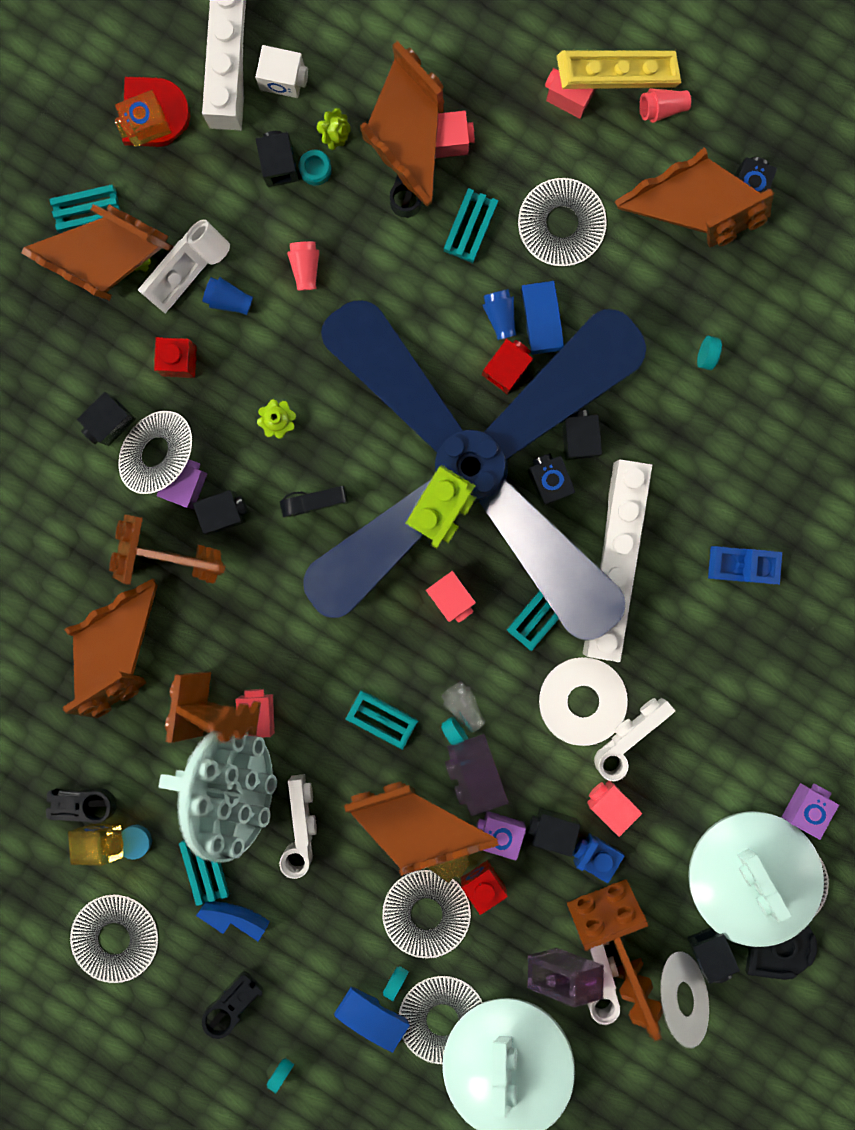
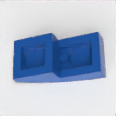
[521,281,564,355]
[708,546,782,585]
[196,901,270,941]
[334,986,410,1053]

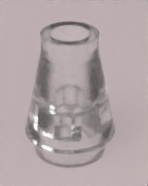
[442,682,486,732]

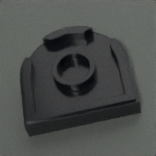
[745,925,817,980]

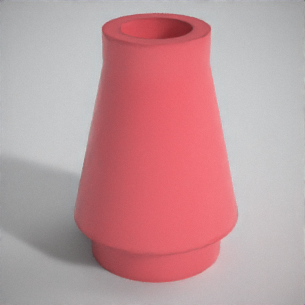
[639,88,691,123]
[287,241,320,291]

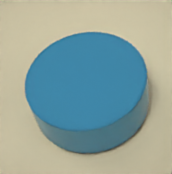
[117,825,152,860]

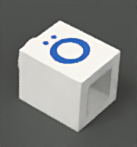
[255,45,308,98]

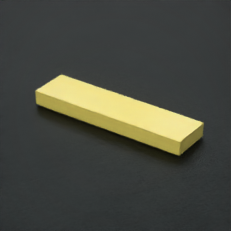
[557,51,681,89]

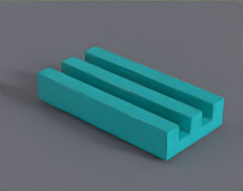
[49,184,120,233]
[443,188,498,263]
[506,590,559,651]
[346,690,418,750]
[179,840,229,906]

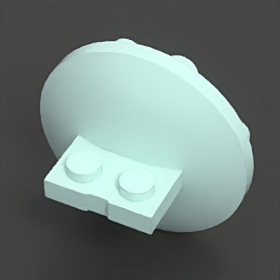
[158,731,277,862]
[688,811,824,947]
[443,998,575,1130]

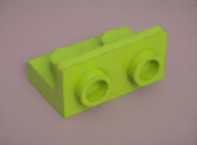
[406,465,476,548]

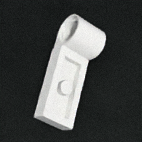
[138,220,230,314]
[594,698,676,781]
[279,774,317,879]
[586,942,620,1025]

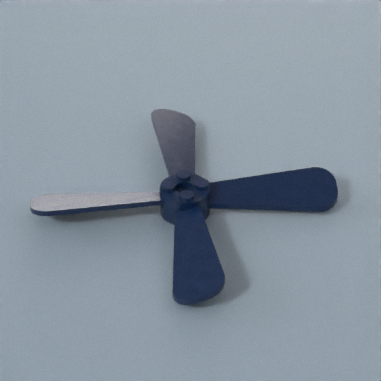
[303,300,646,640]

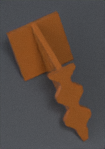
[360,40,445,207]
[614,148,773,248]
[21,204,174,301]
[109,514,225,584]
[63,578,158,718]
[165,671,261,743]
[344,781,499,875]
[567,879,663,1041]

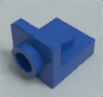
[572,833,625,884]

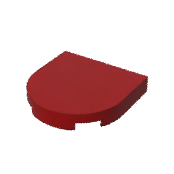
[122,77,190,147]

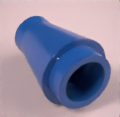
[202,277,253,315]
[482,289,516,340]

